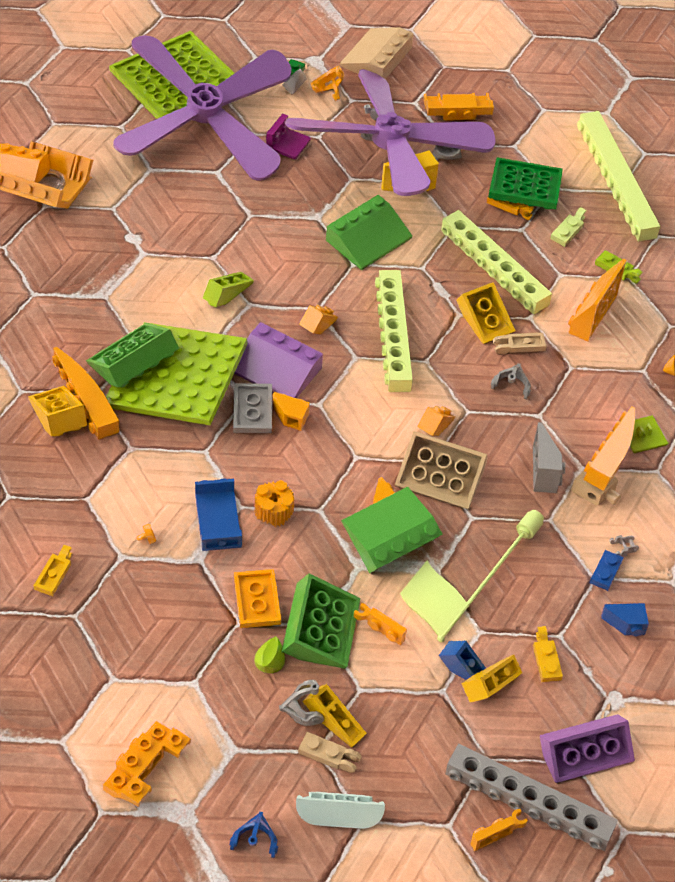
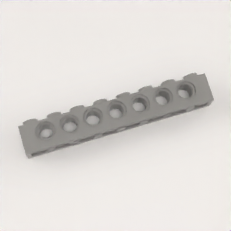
[445,743,618,851]

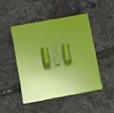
[630,415,668,453]

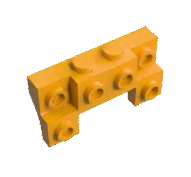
[423,93,494,120]
[103,721,191,807]

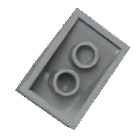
[533,422,565,493]

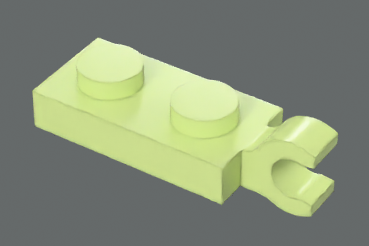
[550,207,587,247]

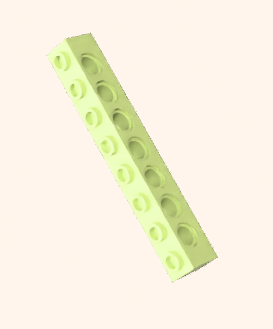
[441,210,552,314]
[375,270,413,392]

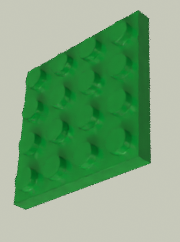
[488,157,563,210]

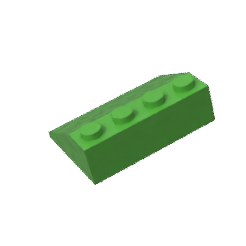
[326,195,412,270]
[86,323,179,387]
[341,487,443,574]
[282,573,361,669]

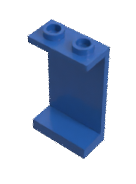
[195,478,242,551]

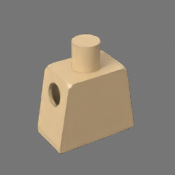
[571,471,621,505]

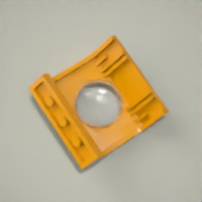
[0,141,94,209]

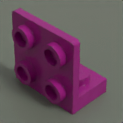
[266,113,311,160]

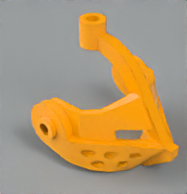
[311,65,344,101]

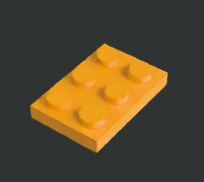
[234,569,281,628]

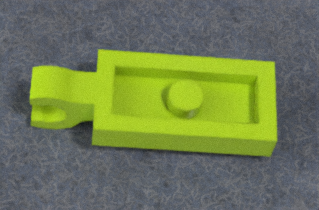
[595,250,643,284]

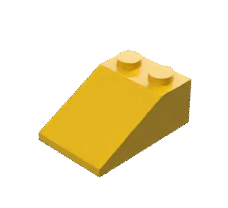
[381,150,439,191]
[456,282,515,344]
[28,386,87,437]

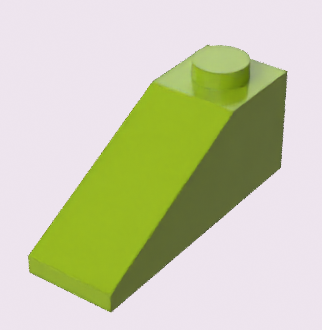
[203,272,254,307]

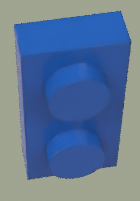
[590,550,624,591]

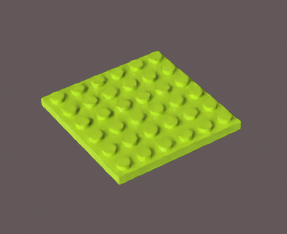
[109,31,235,119]
[106,322,248,425]

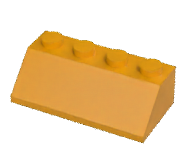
[0,143,50,183]

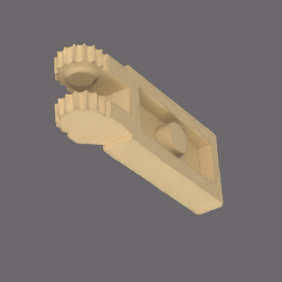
[493,333,546,354]
[298,732,362,773]

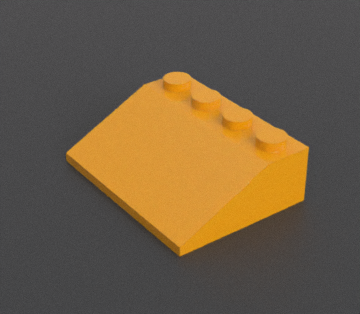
[568,258,627,342]

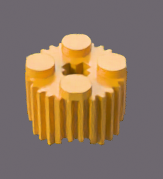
[254,480,294,527]

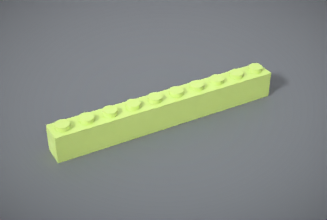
[577,111,660,242]

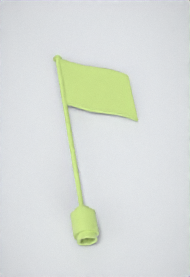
[400,510,544,642]

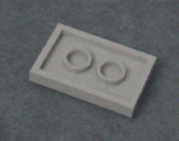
[233,383,272,433]

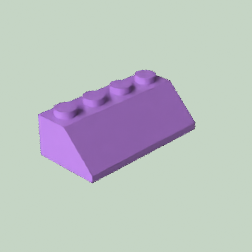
[540,714,635,783]

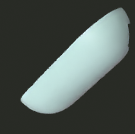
[296,792,385,829]

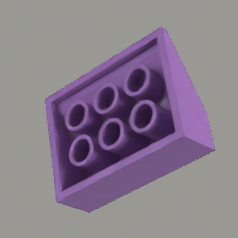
[234,322,323,398]

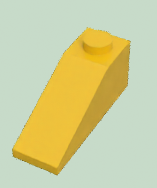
[461,654,522,703]
[302,684,367,747]

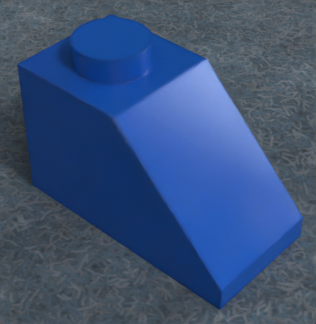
[601,603,649,636]
[438,640,486,680]

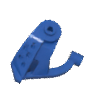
[229,811,278,858]

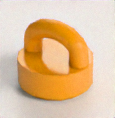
[136,524,157,544]

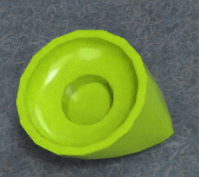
[254,636,285,674]

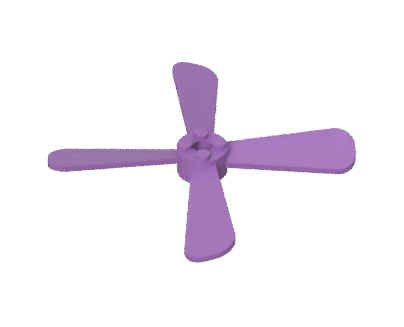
[113,35,291,181]
[285,69,495,196]

